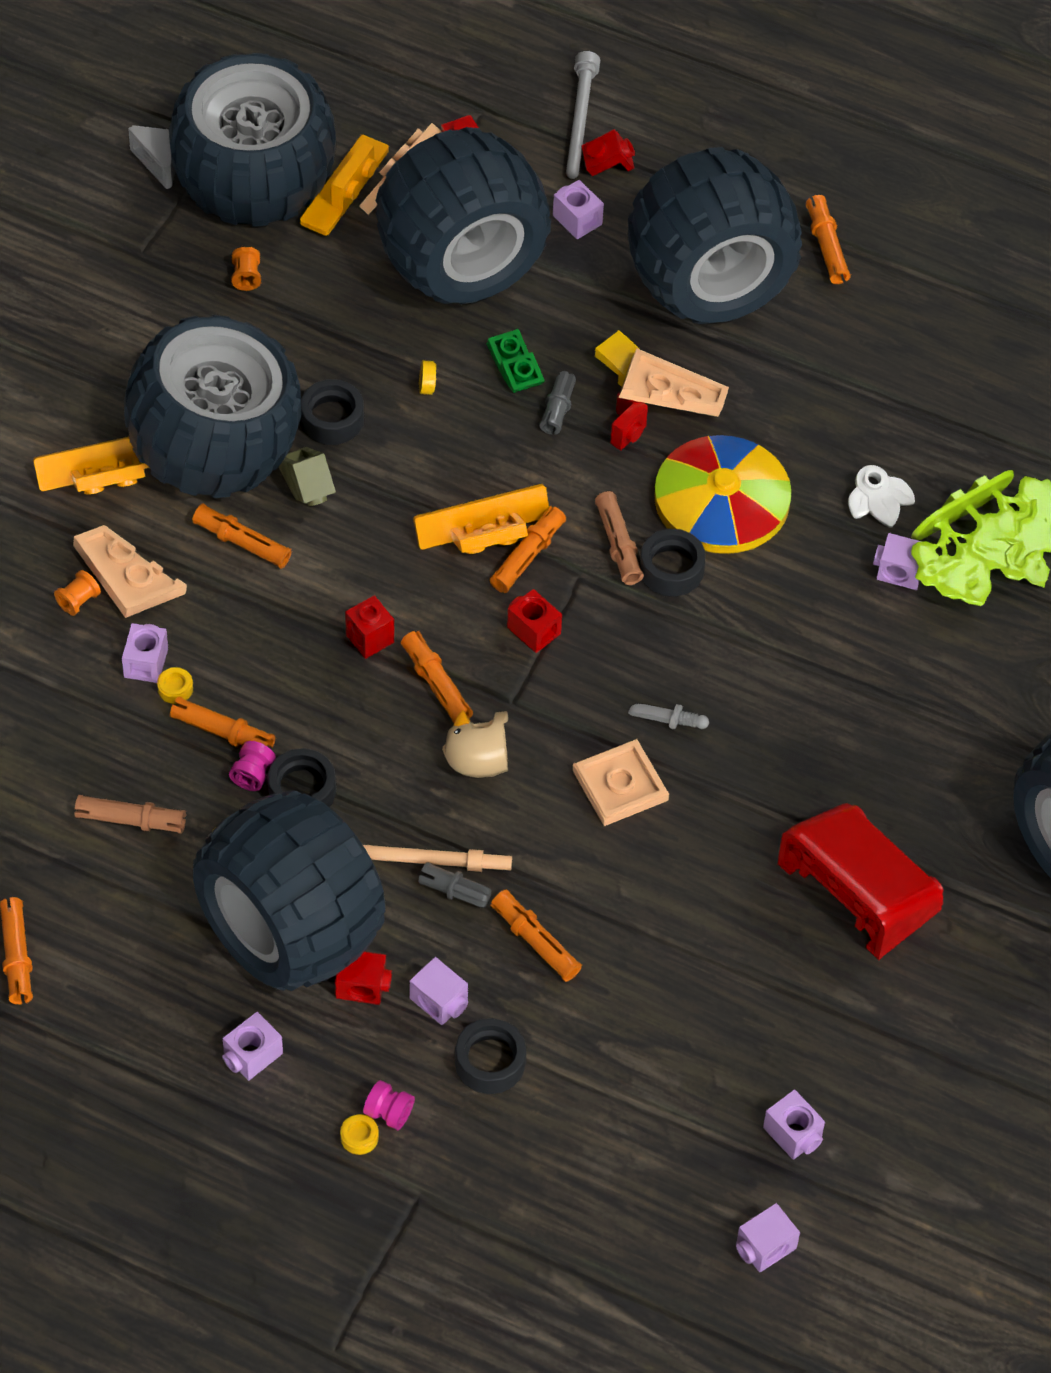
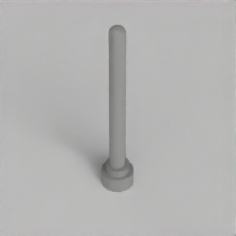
[566,51,600,179]

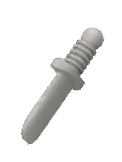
[628,704,709,729]

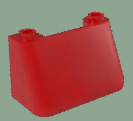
[777,803,943,960]

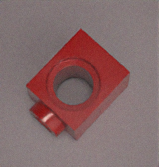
[507,589,562,653]
[345,595,394,659]
[335,952,392,1005]

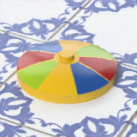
[654,435,791,554]

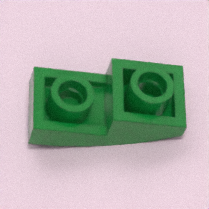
[487,329,545,393]

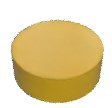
[419,360,436,395]
[157,667,193,704]
[340,1114,379,1155]

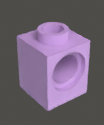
[553,180,604,239]
[873,533,922,590]
[122,623,168,683]
[410,957,468,1025]
[222,1012,283,1081]
[763,1089,825,1160]
[736,1203,800,1273]

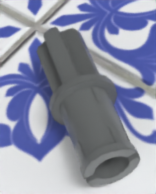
[539,371,576,434]
[419,862,491,908]

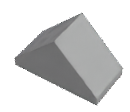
[128,125,176,189]

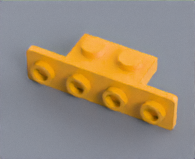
[300,135,389,236]
[33,437,149,494]
[413,484,549,554]

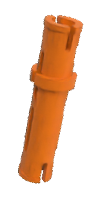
[806,195,851,284]
[192,503,292,569]
[490,506,566,593]
[401,631,473,723]
[170,696,275,748]
[491,889,582,982]
[0,897,33,1004]

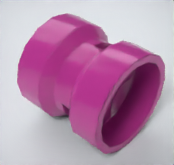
[229,741,276,791]
[363,1080,415,1131]

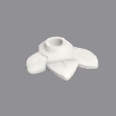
[848,465,915,528]

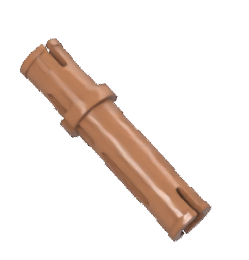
[595,491,644,585]
[74,795,186,834]

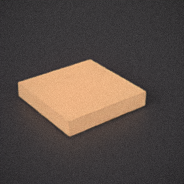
[573,739,669,826]

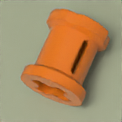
[232,247,261,291]
[54,570,101,616]

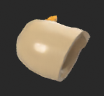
[442,710,508,778]

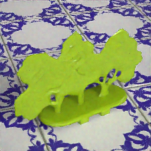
[911,470,1051,606]

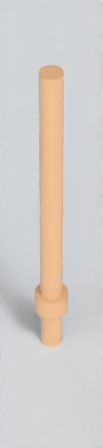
[363,845,512,872]

